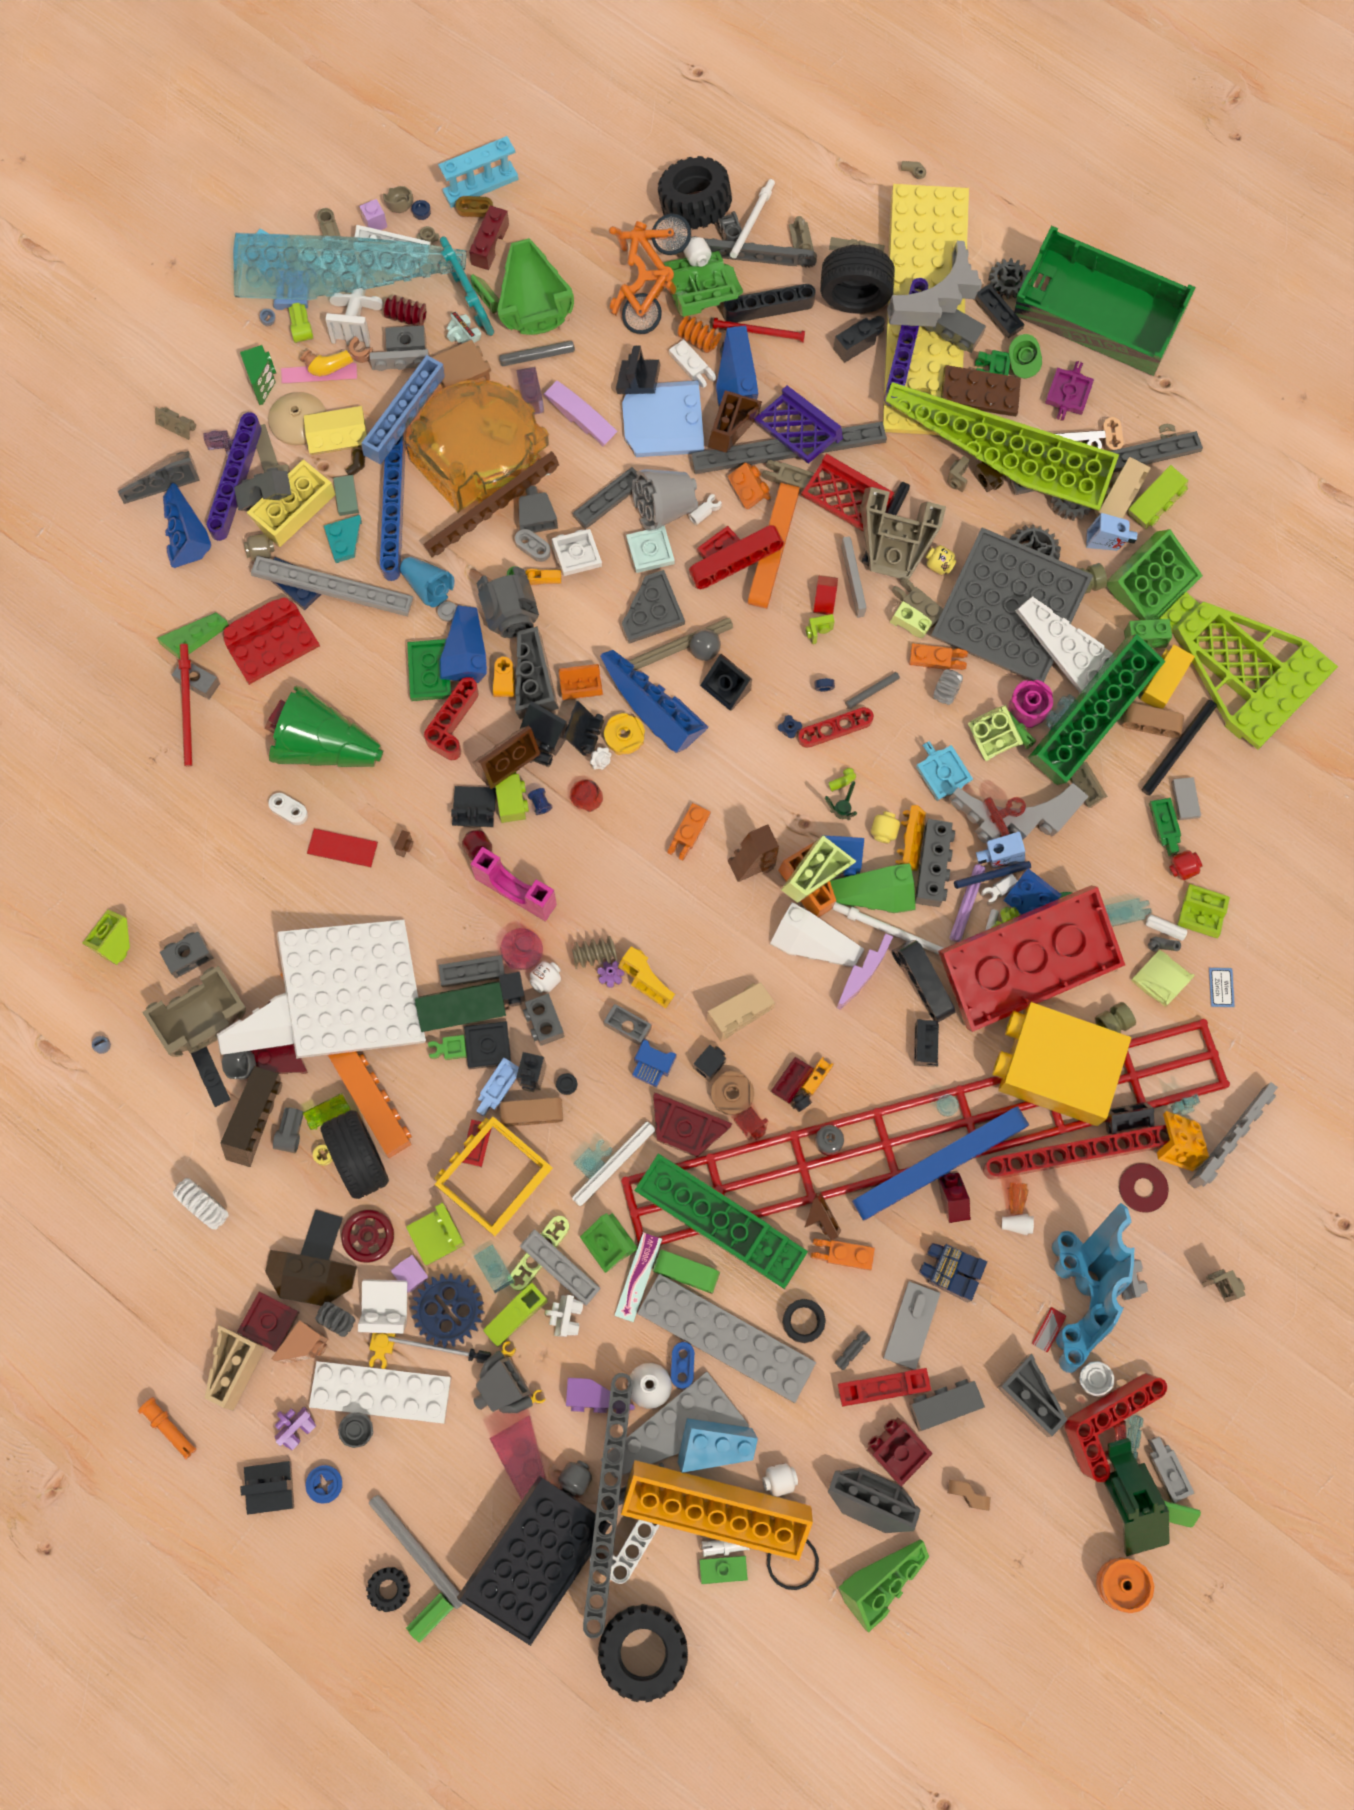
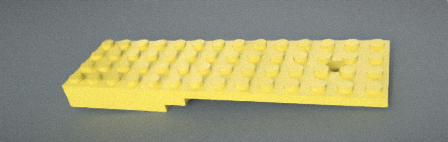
[883,184,969,435]

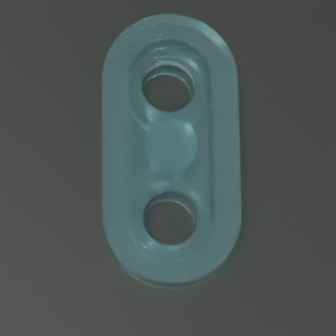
[1045,694,1076,729]

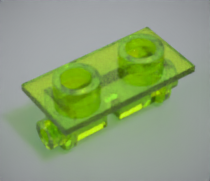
[303,1093,351,1130]

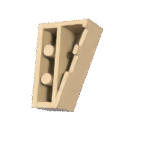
[707,982,775,1042]

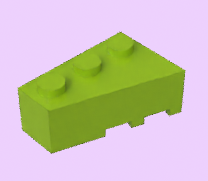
[1128,465,1188,529]

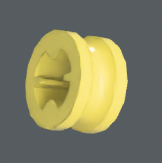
[313,1145,333,1166]

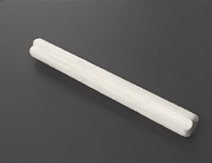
[572,1122,655,1206]

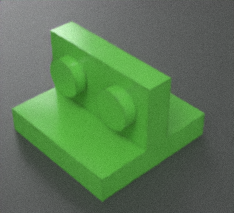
[580,1213,638,1273]

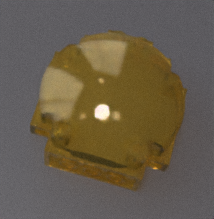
[404,380,549,513]

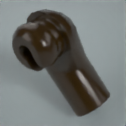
[345,449,366,476]

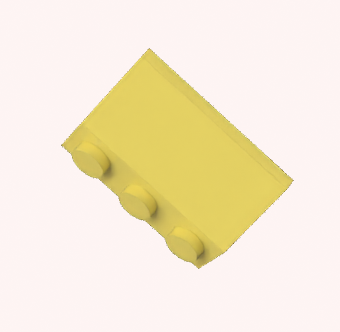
[304,406,368,455]

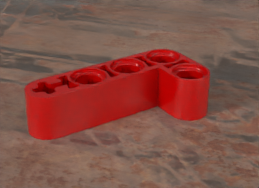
[424,677,479,760]

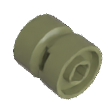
[1079,563,1107,594]
[1095,1002,1136,1033]

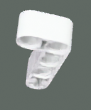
[590,1520,660,1584]

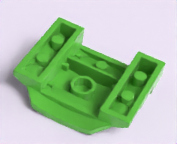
[664,251,743,317]

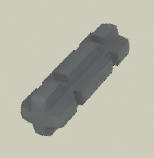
[835,1331,871,1370]

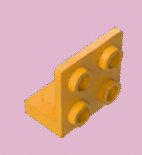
[1157,1111,1209,1172]

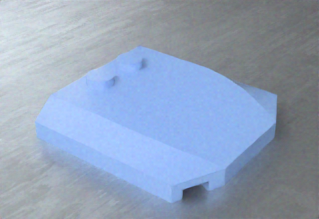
[622,380,704,457]

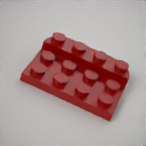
[224,597,320,685]

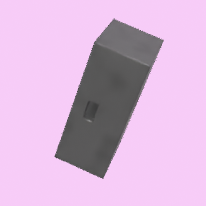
[172,663,220,700]
[604,1004,652,1046]

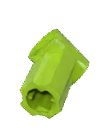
[289,303,314,343]

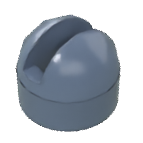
[260,309,275,326]
[92,1036,111,1054]

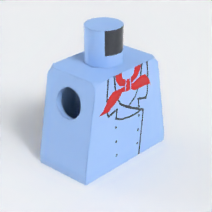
[1086,513,1137,551]
[976,832,1025,868]

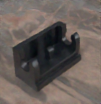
[914,1019,939,1067]
[1105,1102,1155,1135]

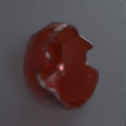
[570,779,603,812]

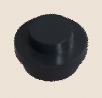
[556,1073,578,1095]
[791,1093,812,1112]

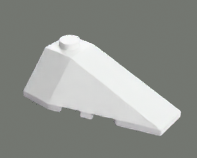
[770,902,864,967]
[217,993,294,1055]

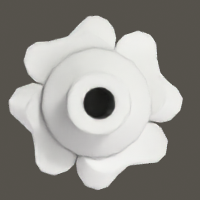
[590,747,612,770]

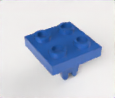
[1003,868,1062,915]

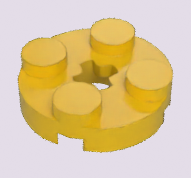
[604,713,645,755]

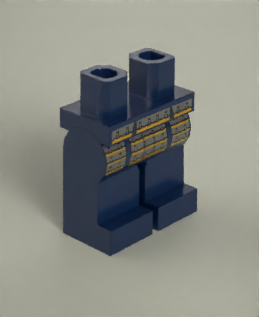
[918,1243,988,1303]

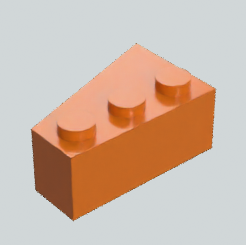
[778,841,836,918]

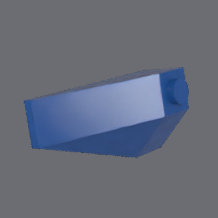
[716,326,759,406]
[439,605,487,683]

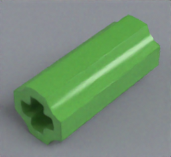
[406,1592,454,1643]

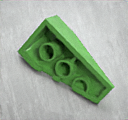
[830,863,916,913]
[838,1539,929,1633]

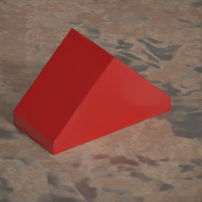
[813,575,838,615]

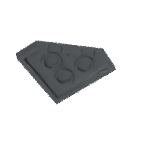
[622,570,685,644]

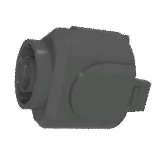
[476,566,539,638]

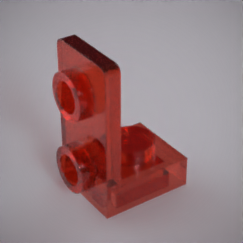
[734,1107,769,1141]

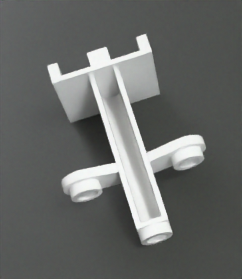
[326,275,383,347]

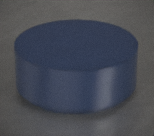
[412,200,431,220]
[814,678,835,692]

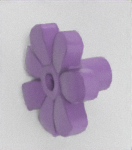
[597,961,624,988]

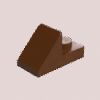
[805,1191,841,1240]

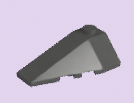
[118,451,200,504]

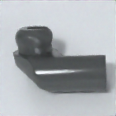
[1148,936,1181,951]

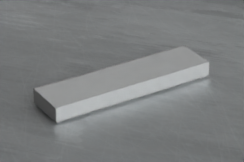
[841,536,867,618]
[519,1229,601,1306]

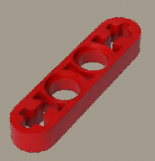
[798,707,874,748]

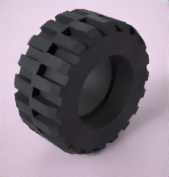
[658,156,732,230]
[598,1604,688,1703]

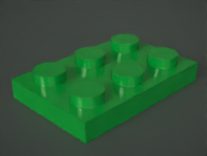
[407,639,452,701]

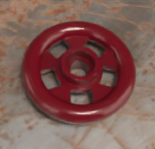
[341,1209,394,1263]

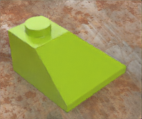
[82,910,130,965]

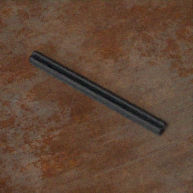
[1142,700,1217,796]

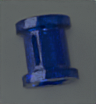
[528,788,553,815]

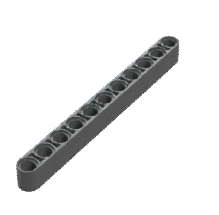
[583,1373,632,1638]

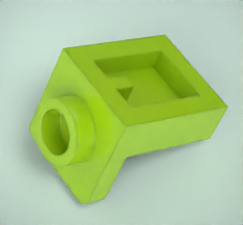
[805,614,835,644]

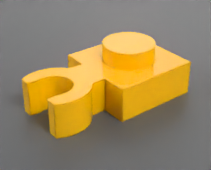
[369,1333,396,1369]

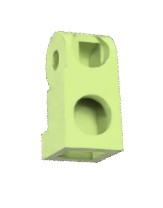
[890,601,932,638]

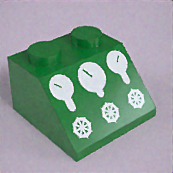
[240,345,277,405]

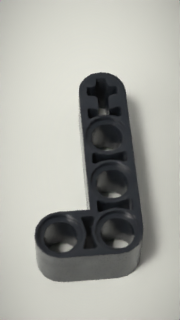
[892,940,956,1023]

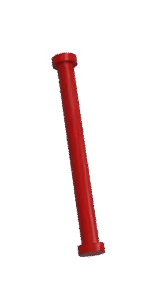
[713,318,805,343]

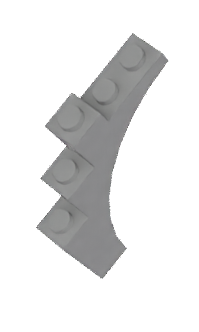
[887,240,982,327]
[948,783,1089,843]

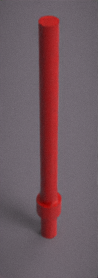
[178,644,193,767]

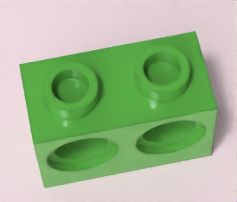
[1124,619,1172,648]

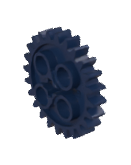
[411,1273,485,1348]

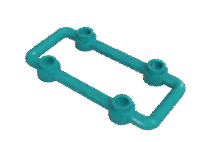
[440,236,494,336]

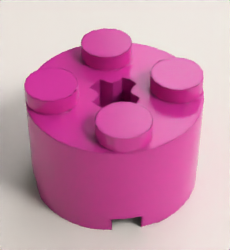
[1008,680,1053,728]

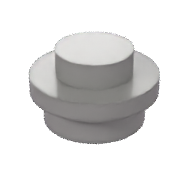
[438,602,457,622]

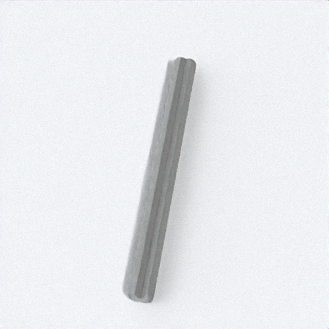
[369,1495,463,1609]

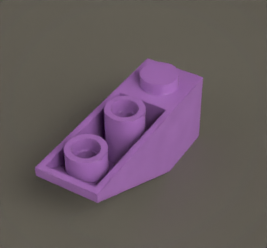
[566,1378,635,1414]

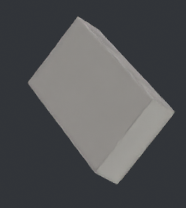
[1172,777,1201,820]

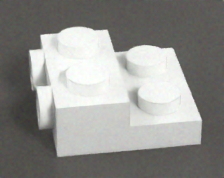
[552,529,602,576]

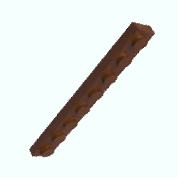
[423,451,559,557]

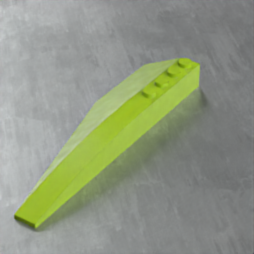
[885,382,1119,511]

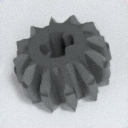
[315,1302,356,1337]

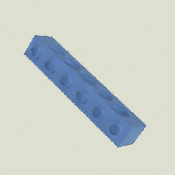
[361,355,445,465]

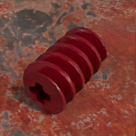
[384,295,427,326]

